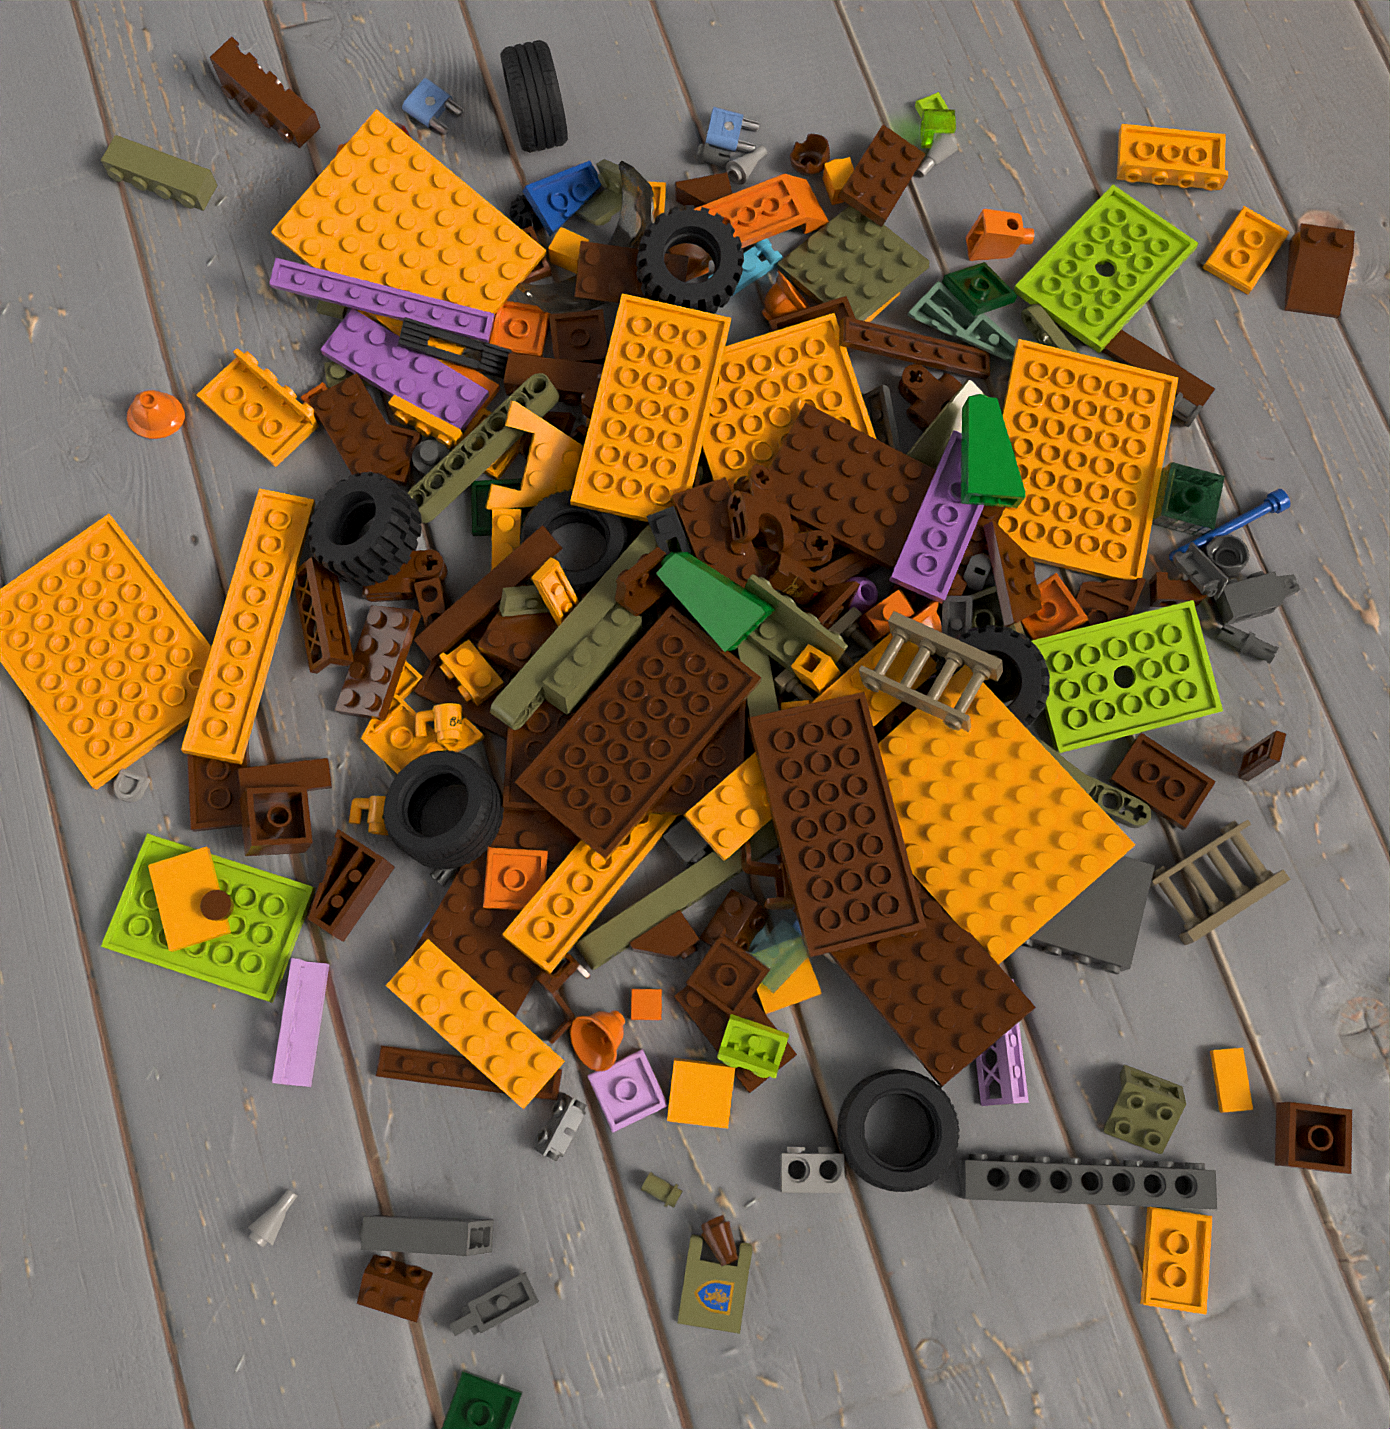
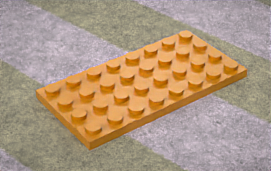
[570,293,731,522]

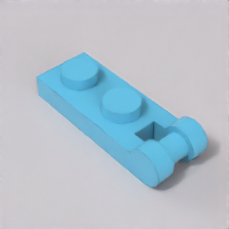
[708,238,783,297]

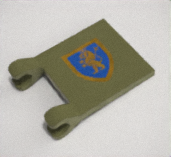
[677,1234,753,1334]

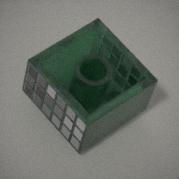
[1152,462,1225,537]

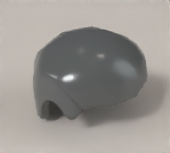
[1205,535,1250,576]

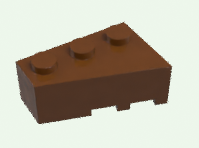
[308,829,395,942]

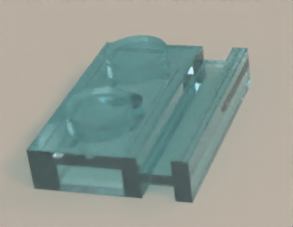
[750,919,808,994]

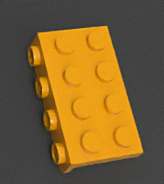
[1117,124,1228,191]
[196,348,319,467]

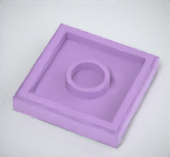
[587,1049,668,1133]

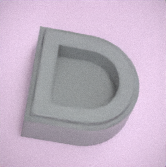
[113,769,151,803]

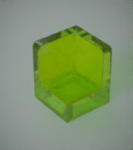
[920,109,956,148]

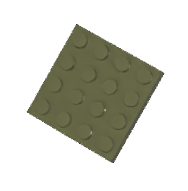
[777,206,929,321]

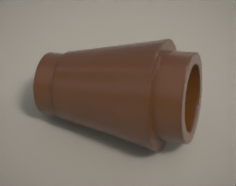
[701,1215,739,1267]

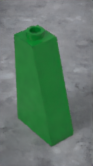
[961,394,1026,508]
[656,552,775,652]

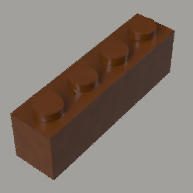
[503,353,604,406]

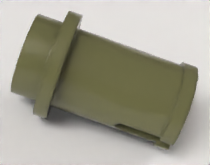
[641,1172,683,1208]

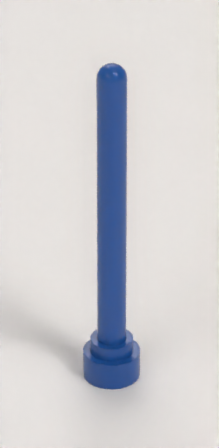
[1169,489,1291,562]

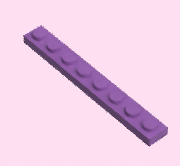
[269,258,495,343]

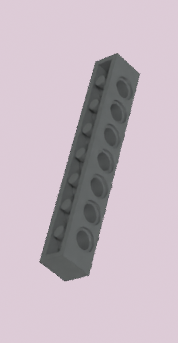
[960,1154,1217,1209]

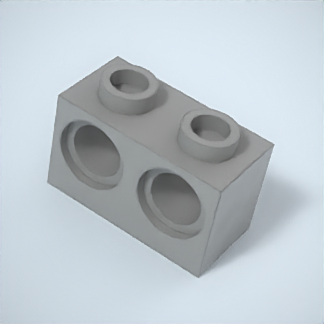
[780,1147,845,1193]

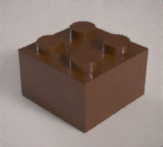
[240,786,313,856]
[1275,1102,1352,1174]

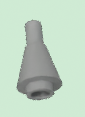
[916,132,958,177]
[726,145,767,185]
[247,1189,298,1248]

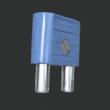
[402,78,464,135]
[705,107,760,153]

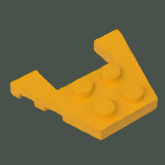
[485,400,584,510]
[361,661,485,775]

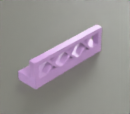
[272,958,329,1087]
[976,979,1029,1106]

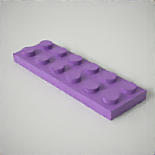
[320,308,489,432]
[889,430,984,604]

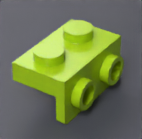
[717,1014,789,1078]

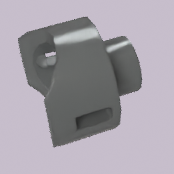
[412,440,449,477]
[963,553,996,592]

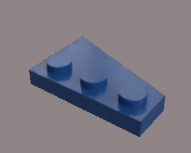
[522,160,602,237]

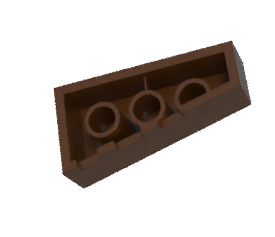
[210,36,321,148]

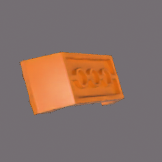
[669,173,829,281]

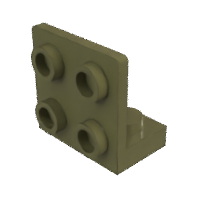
[575,159,640,226]
[1104,1064,1186,1154]

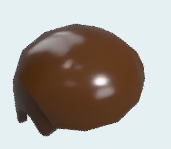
[789,133,830,176]

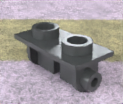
[1172,542,1229,600]
[534,1093,587,1161]

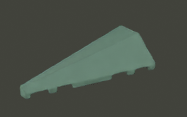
[907,281,1017,363]

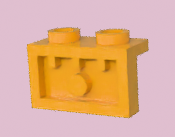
[439,639,505,706]

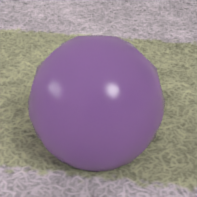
[846,576,878,615]

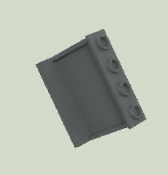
[1021,856,1155,974]

